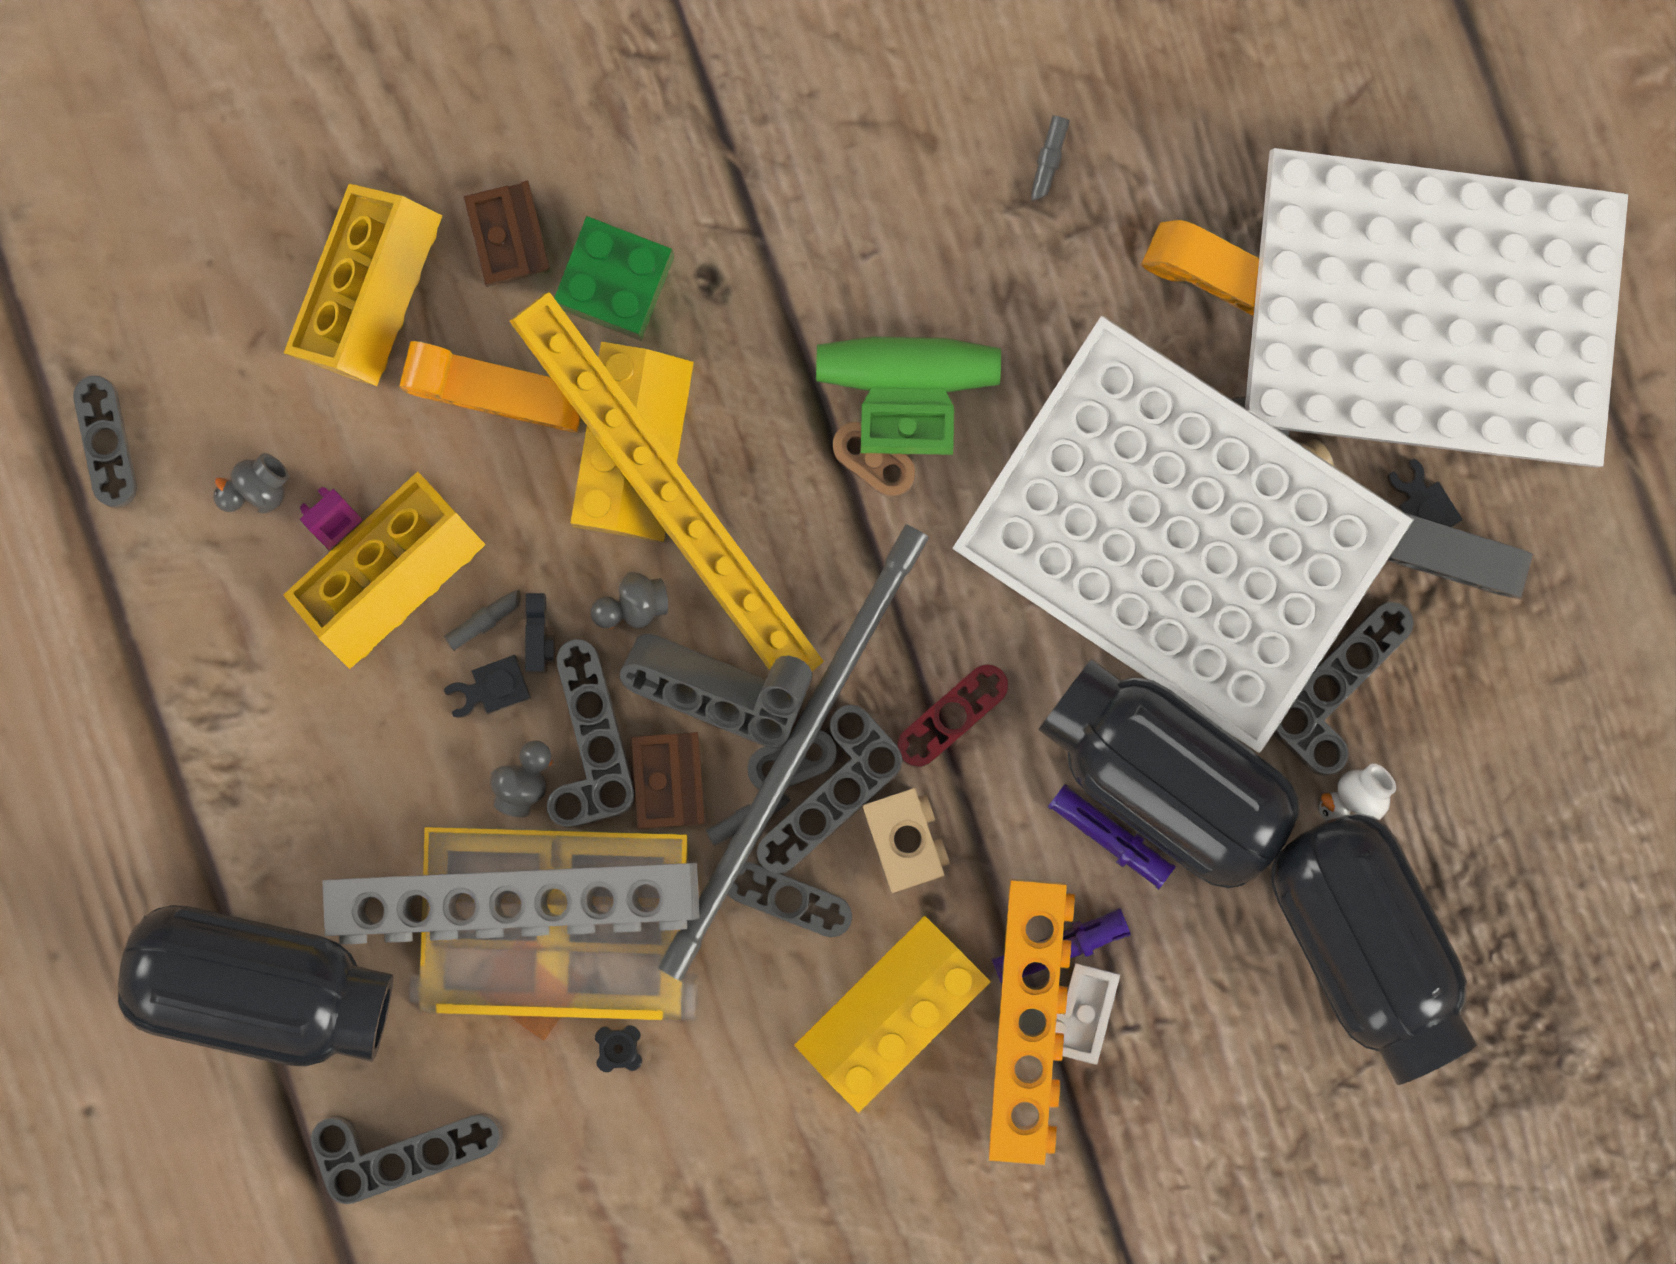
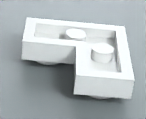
[1018,963,1120,1065]

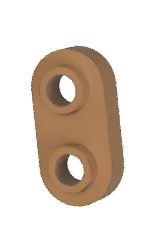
[833,422,915,497]

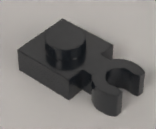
[1387,459,1463,527]
[525,593,556,674]
[444,655,531,718]

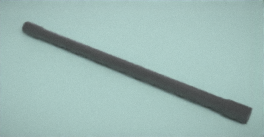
[657,524,929,982]

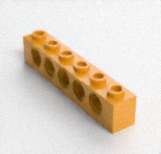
[988,878,1075,1165]

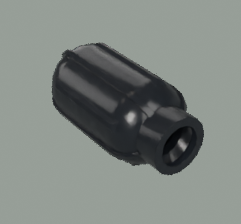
[1038,658,1300,888]
[1271,813,1477,1085]
[118,905,394,1067]

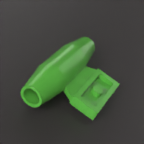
[816,336,1001,455]

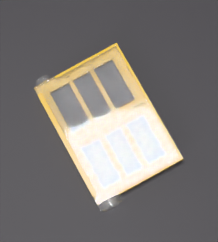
[409,827,698,1020]

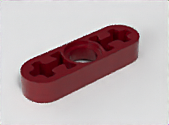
[897,664,1008,767]

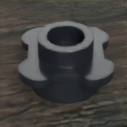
[595,1025,642,1073]

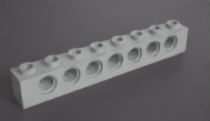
[322,863,700,944]

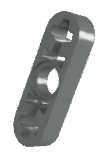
[73,376,137,508]
[728,862,852,937]

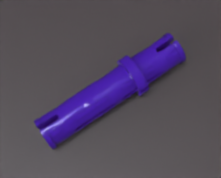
[1048,784,1176,890]
[992,908,1131,984]

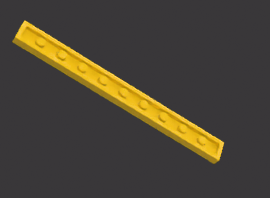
[509,292,824,672]

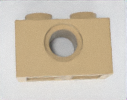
[862,788,950,894]

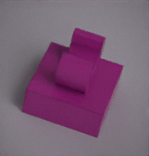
[299,487,363,550]

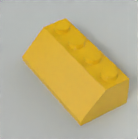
[284,184,443,386]
[570,341,694,542]
[283,471,486,669]
[794,916,991,1113]

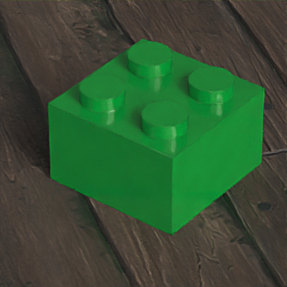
[554,216,674,341]

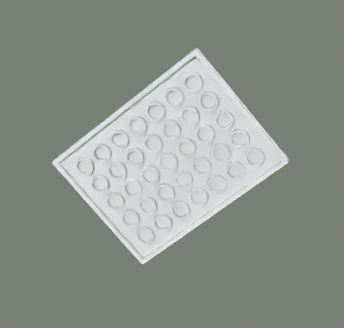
[1245,148,1628,468]
[952,316,1414,753]

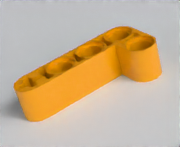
[1141,220,1259,317]
[399,341,581,433]

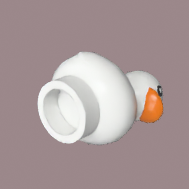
[1319,763,1396,821]

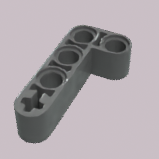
[1387,513,1533,599]
[1274,602,1414,776]
[620,634,812,747]
[547,639,635,828]
[757,705,902,874]
[311,1113,503,1204]

